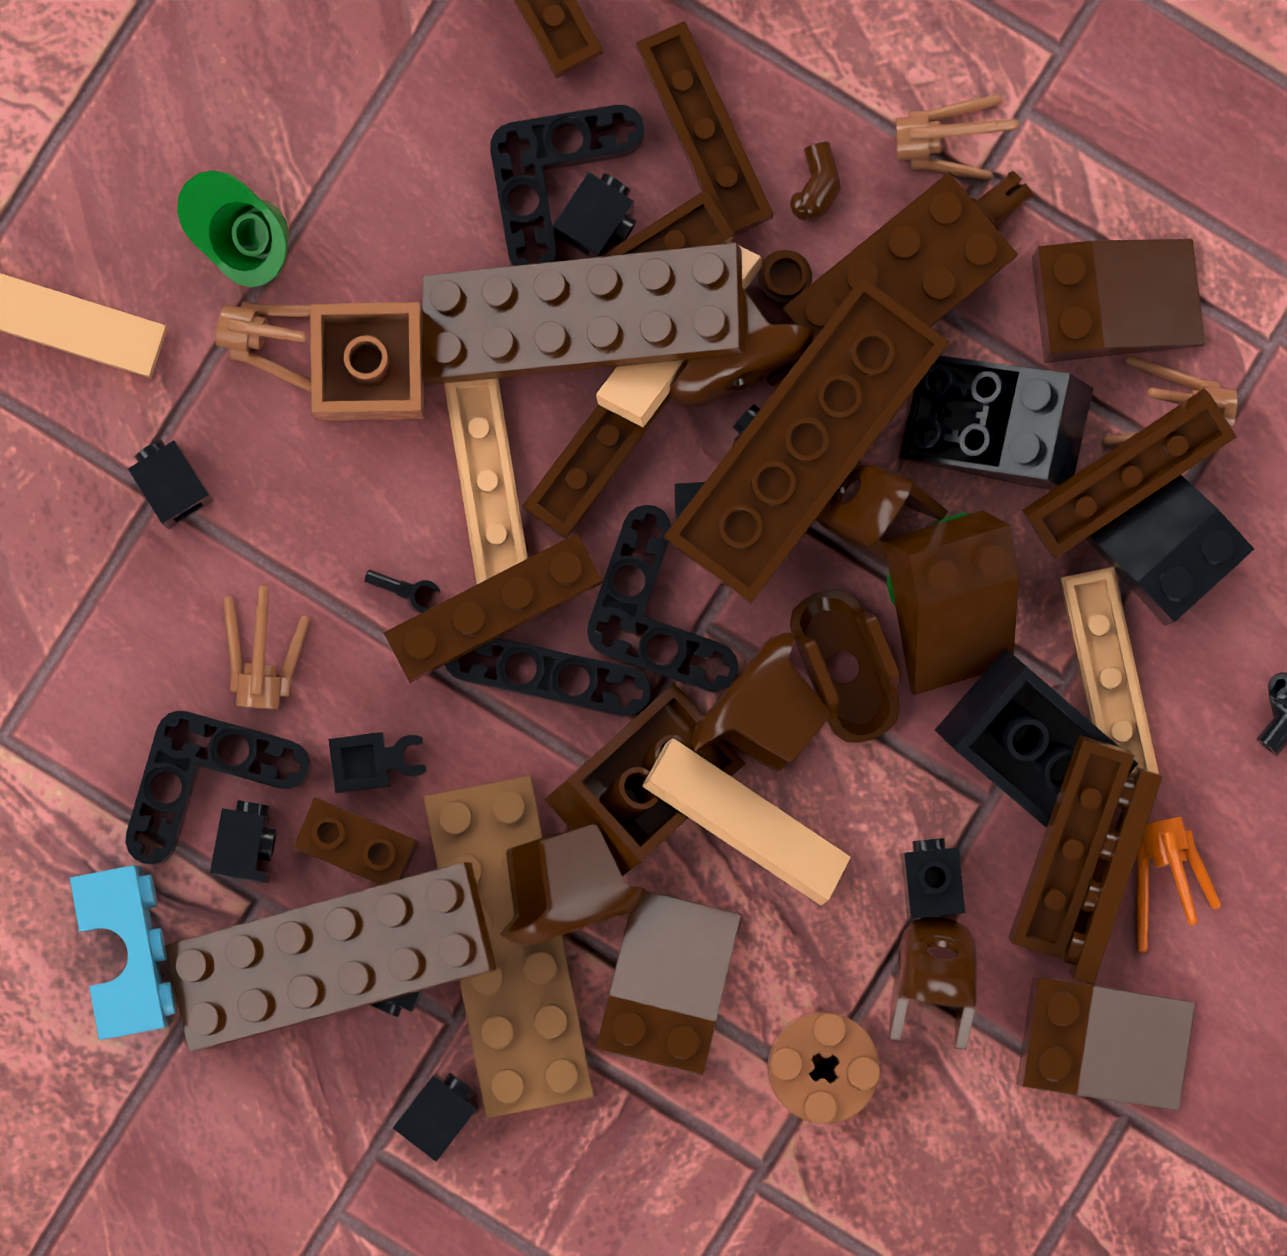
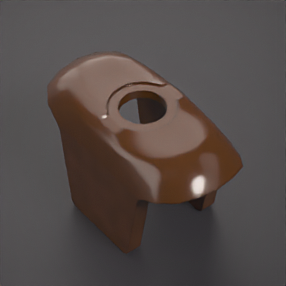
[670,287,814,406]
[816,461,948,568]
[790,590,900,743]
[692,632,831,772]
[500,824,646,945]
[889,917,977,1050]

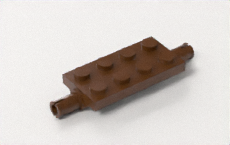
[765,171,1033,388]

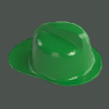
[177,170,289,287]

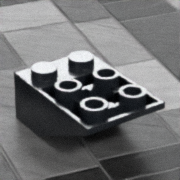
[900,356,1093,490]

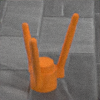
[1136,817,1221,953]

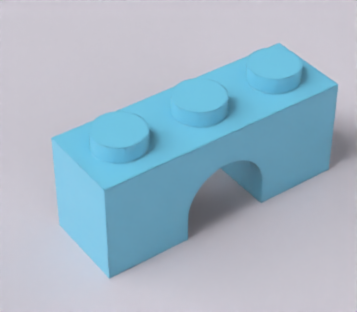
[70,865,177,1040]

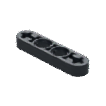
[445,638,651,717]

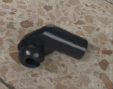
[1256,672,1287,756]

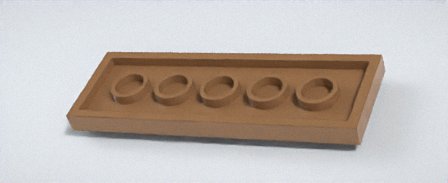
[423,775,594,1119]

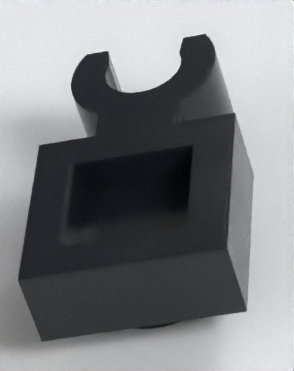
[328,732,427,794]

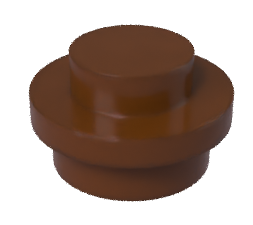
[758,250,812,304]

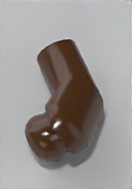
[790,141,841,220]

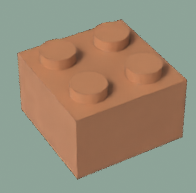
[310,302,424,421]

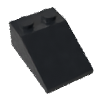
[1085,433,1254,625]
[934,648,1139,828]

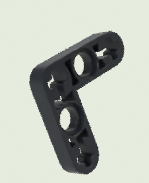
[490,105,644,266]
[587,505,738,693]
[125,711,311,865]

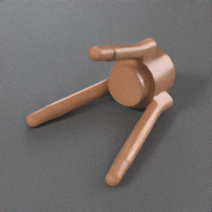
[896,94,1020,181]
[215,301,311,392]
[1102,355,1238,446]
[223,584,310,710]

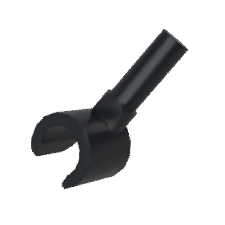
[364,569,440,613]

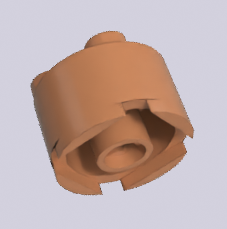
[767,1012,880,1124]

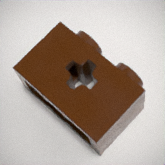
[293,797,419,885]

